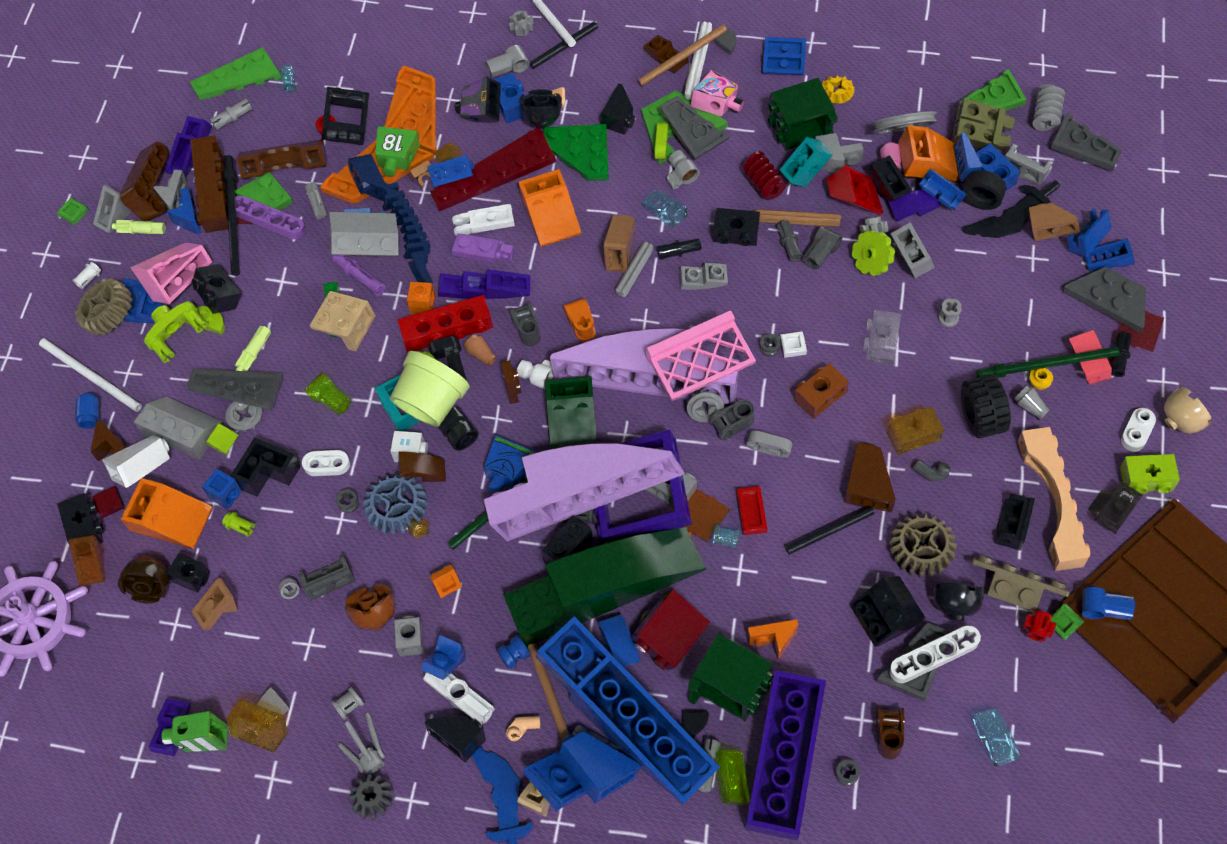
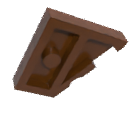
[501,360,522,404]

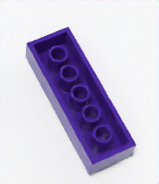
[745,670,826,841]

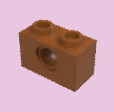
[794,363,849,419]

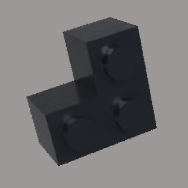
[230,438,301,497]

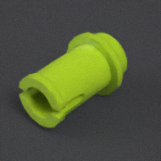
[222,512,255,537]

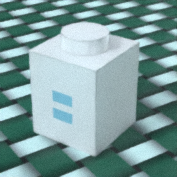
[390,431,428,462]

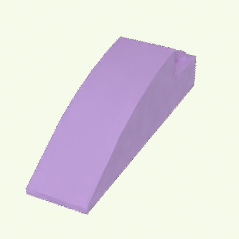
[550,328,739,406]
[484,443,685,542]

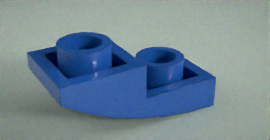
[598,614,641,667]

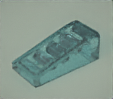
[641,189,688,229]

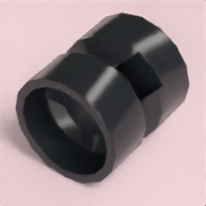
[438,407,479,451]

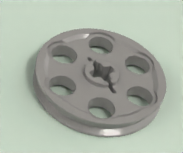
[872,111,938,134]

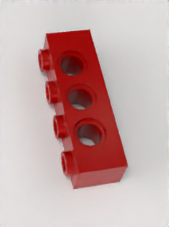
[397,295,493,353]

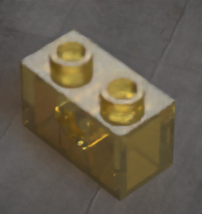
[886,406,944,455]
[226,699,288,753]

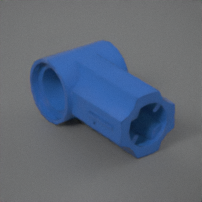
[1082,587,1135,620]

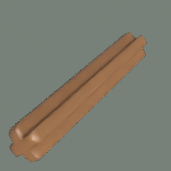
[755,209,841,227]

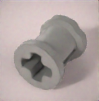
[938,299,962,327]
[331,687,365,720]

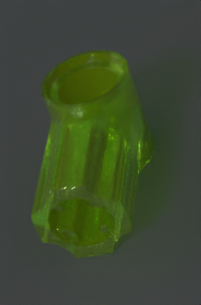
[304,373,351,415]

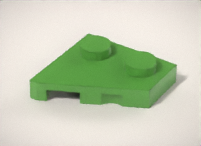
[235,172,293,211]

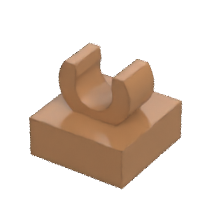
[407,160,432,188]

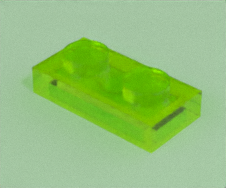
[715,750,750,805]

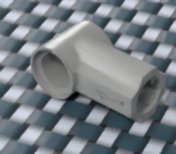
[485,45,529,78]

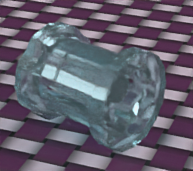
[712,524,740,550]

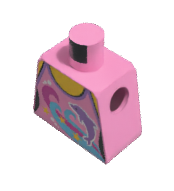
[690,70,745,116]

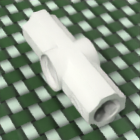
[423,673,495,725]

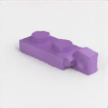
[452,233,514,263]

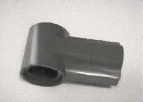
[803,226,843,270]

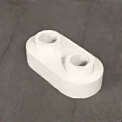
[1121,408,1156,452]
[302,450,350,476]

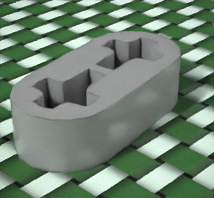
[746,431,793,458]

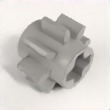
[509,11,534,36]
[860,216,889,233]

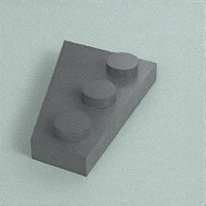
[1051,113,1122,171]
[877,623,951,702]

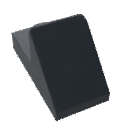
[870,155,912,201]

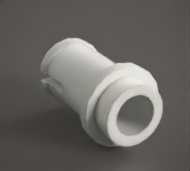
[72,262,101,290]

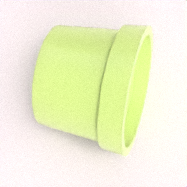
[390,351,470,427]

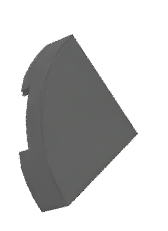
[716,28,736,55]

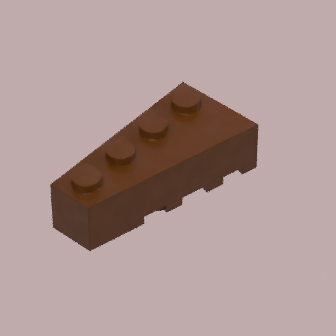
[190,135,228,233]

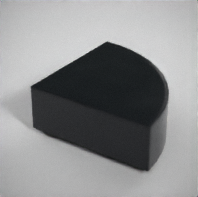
[683,712,709,738]

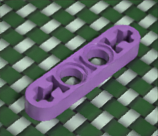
[235,196,305,239]

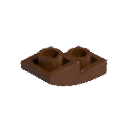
[643,35,689,74]
[398,452,446,482]

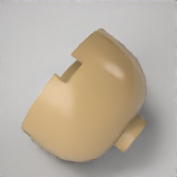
[1164,386,1212,434]

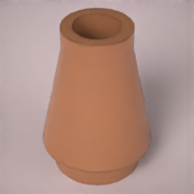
[464,334,497,367]

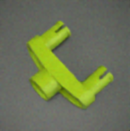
[144,301,208,363]

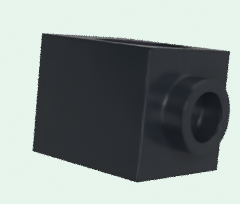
[167,553,210,593]

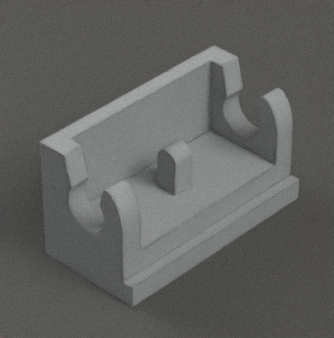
[1005,144,1054,187]

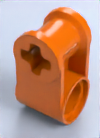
[563,298,596,342]

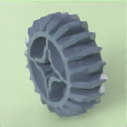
[363,473,428,536]

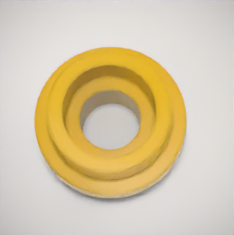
[1029,368,1053,390]

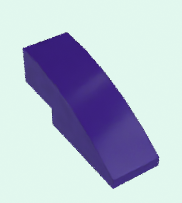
[164,116,212,177]

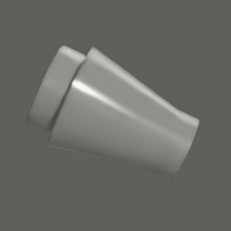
[1014,385,1050,420]

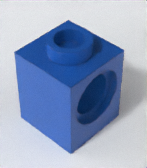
[202,469,242,510]

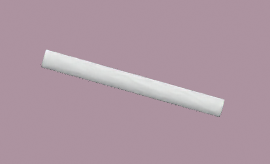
[531,0,576,47]

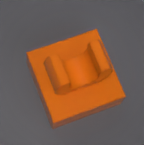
[429,564,462,598]

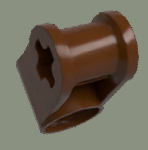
[876,707,905,759]

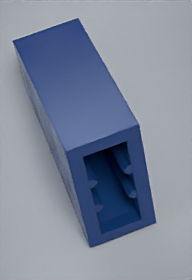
[558,731,641,804]

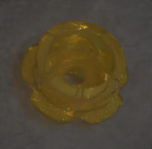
[407,518,430,538]

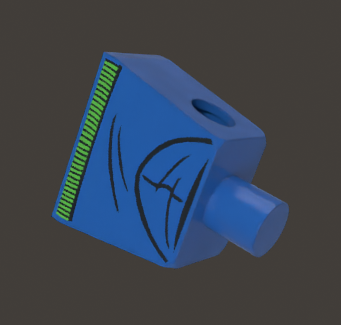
[484,435,536,494]

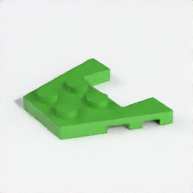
[641,91,728,165]

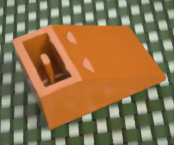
[898,125,960,181]
[518,169,582,247]
[121,478,213,549]

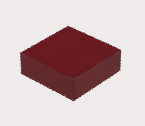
[92,486,124,518]

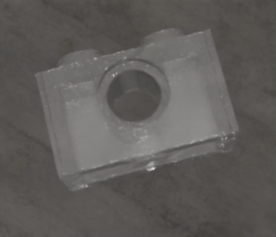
[863,309,902,364]

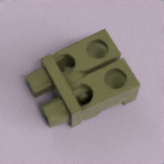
[951,98,1015,150]

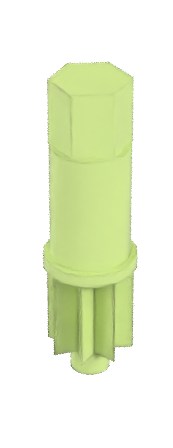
[112,219,166,234]
[235,326,271,371]

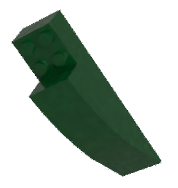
[503,527,706,647]

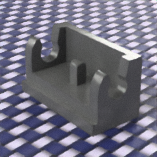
[298,555,355,601]

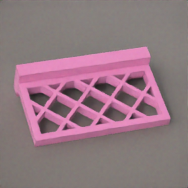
[646,310,756,401]

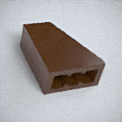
[845,443,895,513]

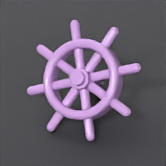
[0,561,88,677]

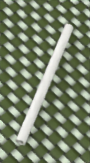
[39,338,142,412]

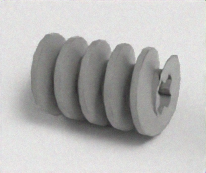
[1033,84,1065,132]

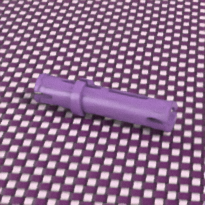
[332,256,386,296]

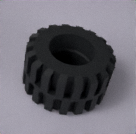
[961,374,1011,439]

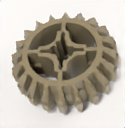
[75,278,133,336]
[889,512,957,578]

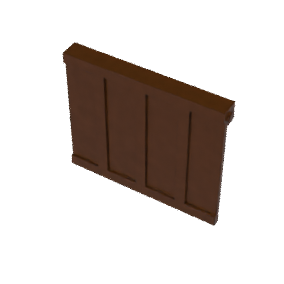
[1053,498,1227,724]

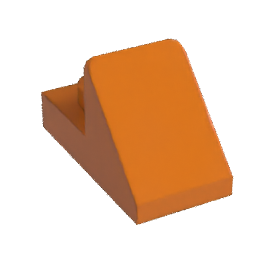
[747,619,798,659]

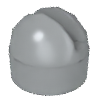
[279,578,300,599]

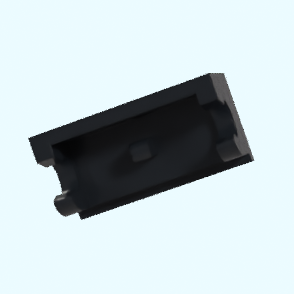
[994,494,1035,551]

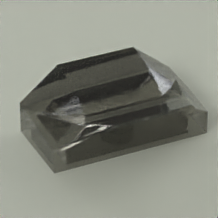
[1088,482,1143,534]

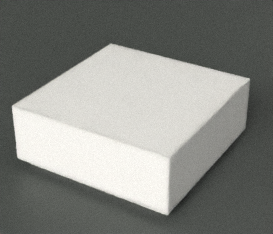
[780,331,807,358]

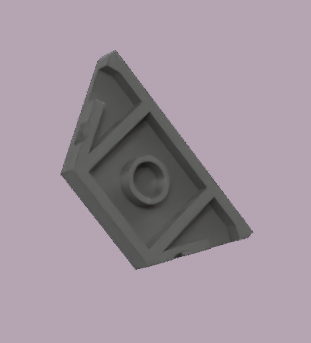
[1063,267,1146,333]

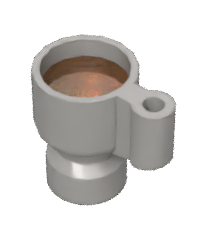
[666,150,700,190]

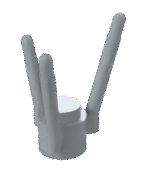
[338,712,386,775]

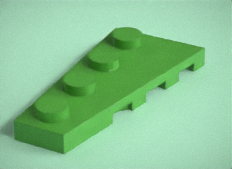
[190,47,282,100]

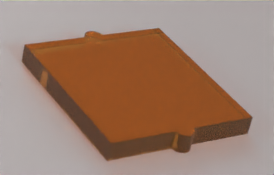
[682,489,730,542]

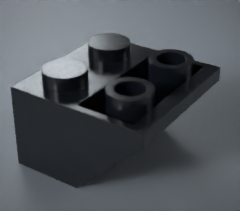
[850,576,926,647]

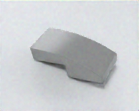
[679,263,728,290]

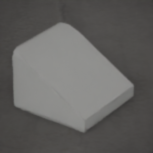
[254,687,290,726]

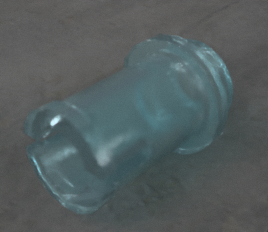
[279,65,296,93]

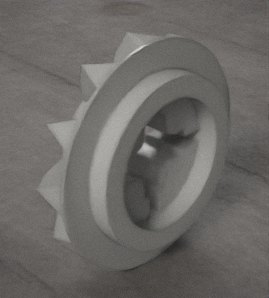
[687,390,724,422]
[226,401,263,432]

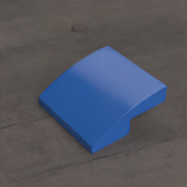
[763,37,806,76]
[123,278,163,323]

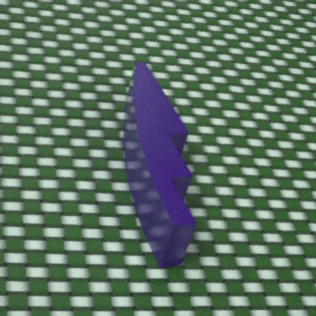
[438,269,530,299]

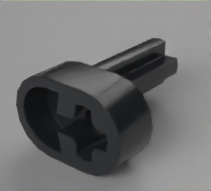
[428,336,467,380]

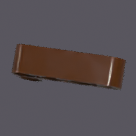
[120,141,168,221]

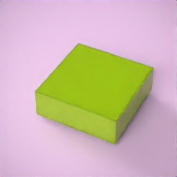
[205,423,239,456]

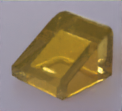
[436,142,462,163]

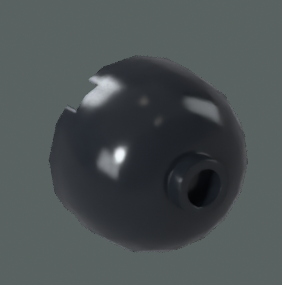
[520,89,562,128]
[933,583,985,621]

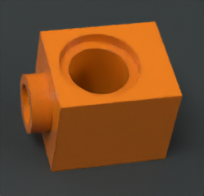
[407,282,436,315]

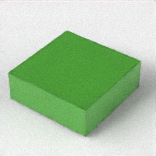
[56,198,89,226]
[1051,604,1084,640]

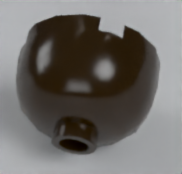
[118,557,170,603]

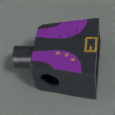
[454,76,501,122]

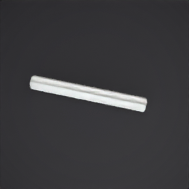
[684,21,712,100]

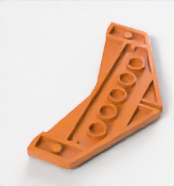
[320,65,437,204]

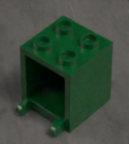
[767,78,838,151]
[688,633,774,722]

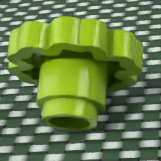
[852,230,895,276]

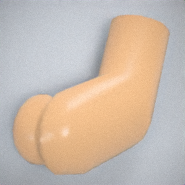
[506,716,541,742]

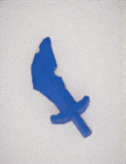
[472,747,534,844]

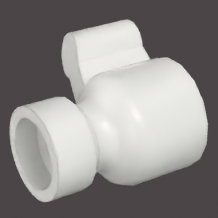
[517,360,553,389]

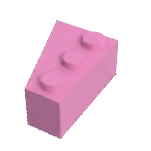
[130,242,212,304]

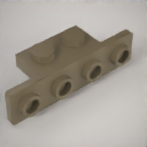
[971,554,1070,611]

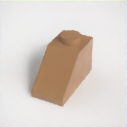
[1029,203,1080,241]

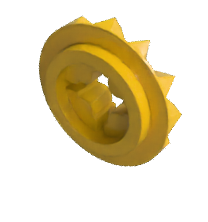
[822,75,854,104]

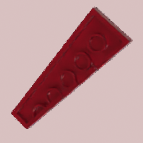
[430,127,556,212]

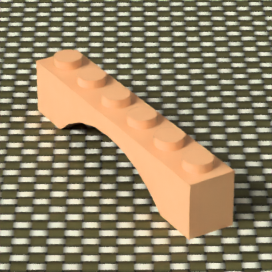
[1018,427,1090,571]

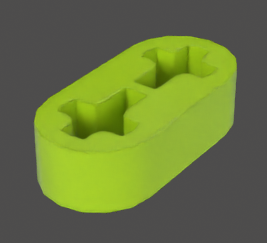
[655,123,668,160]

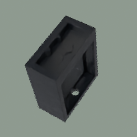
[321,87,369,145]

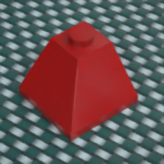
[826,165,884,215]

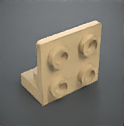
[310,291,376,352]

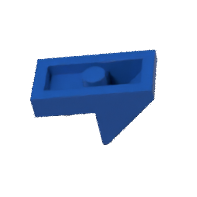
[167,188,201,234]
[421,635,466,680]

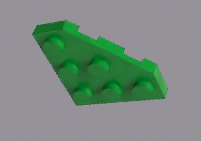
[544,124,609,181]

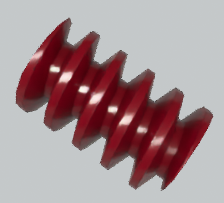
[743,151,787,200]

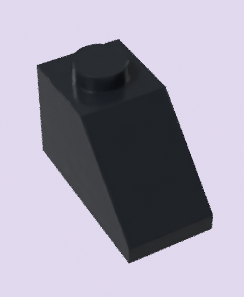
[601,83,635,135]
[425,715,486,763]

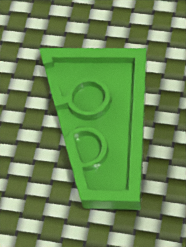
[958,69,1027,111]

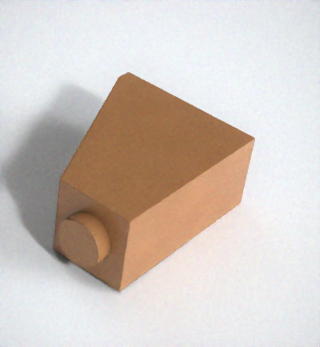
[604,215,636,273]

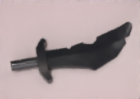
[962,180,1060,238]

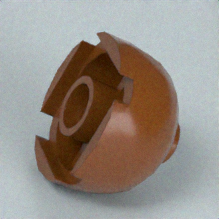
[344,584,395,631]

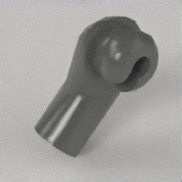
[913,460,951,481]

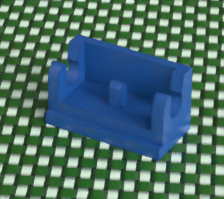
[1067,208,1112,257]

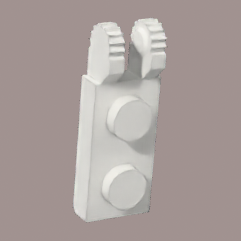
[452,204,515,235]

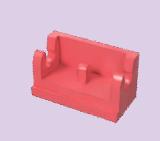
[1069,330,1112,384]

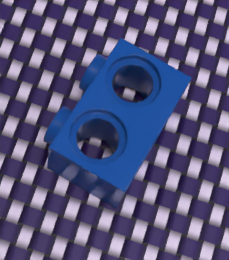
[976,143,1020,193]

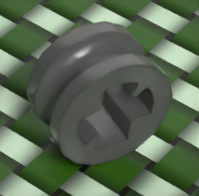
[760,333,781,357]
[336,489,359,513]
[835,760,860,786]

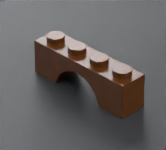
[237,139,327,179]

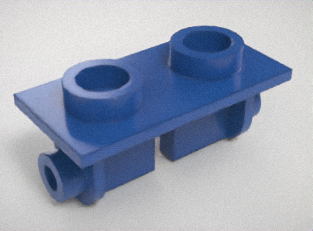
[427,155,474,187]
[919,169,966,210]

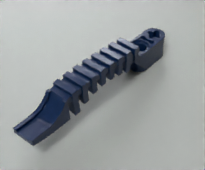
[348,154,433,283]

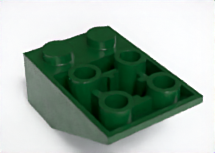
[545,376,597,449]

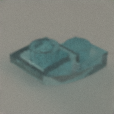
[972,707,1021,766]

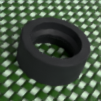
[962,170,1007,210]

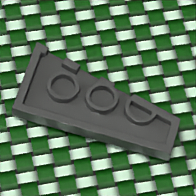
[187,369,283,410]

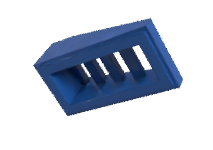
[954,133,983,182]
[1084,238,1135,271]

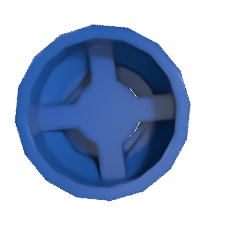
[496,635,530,670]

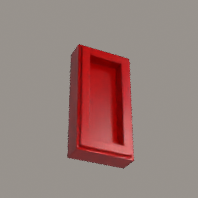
[736,486,768,535]

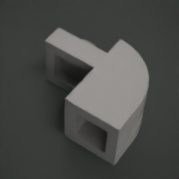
[815,133,864,173]

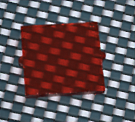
[1116,310,1164,352]

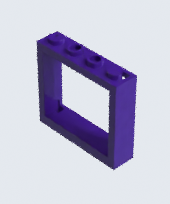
[594,429,692,543]

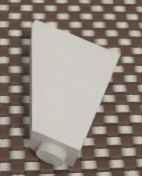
[102,435,170,488]

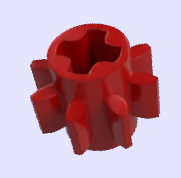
[1022,610,1056,642]

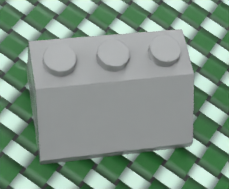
[329,212,398,257]
[134,396,224,461]

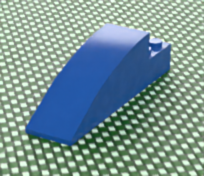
[536,616,720,804]

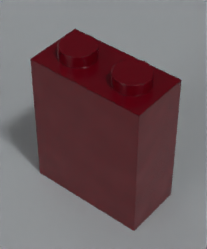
[630,590,710,670]

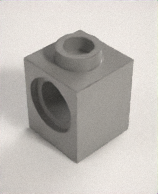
[394,616,424,657]

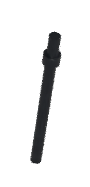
[223,155,240,276]

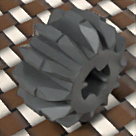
[349,774,394,820]

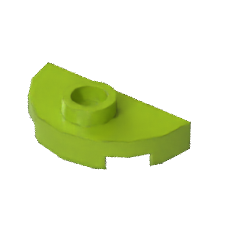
[185,306,225,335]

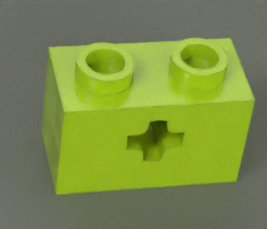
[1120,454,1180,495]

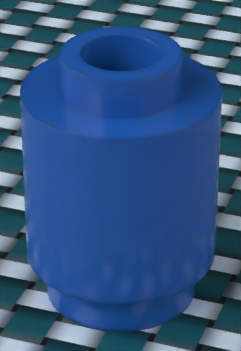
[75,393,99,429]

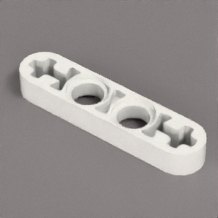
[889,626,981,683]

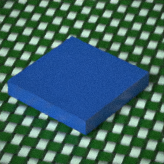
[523,749,587,811]

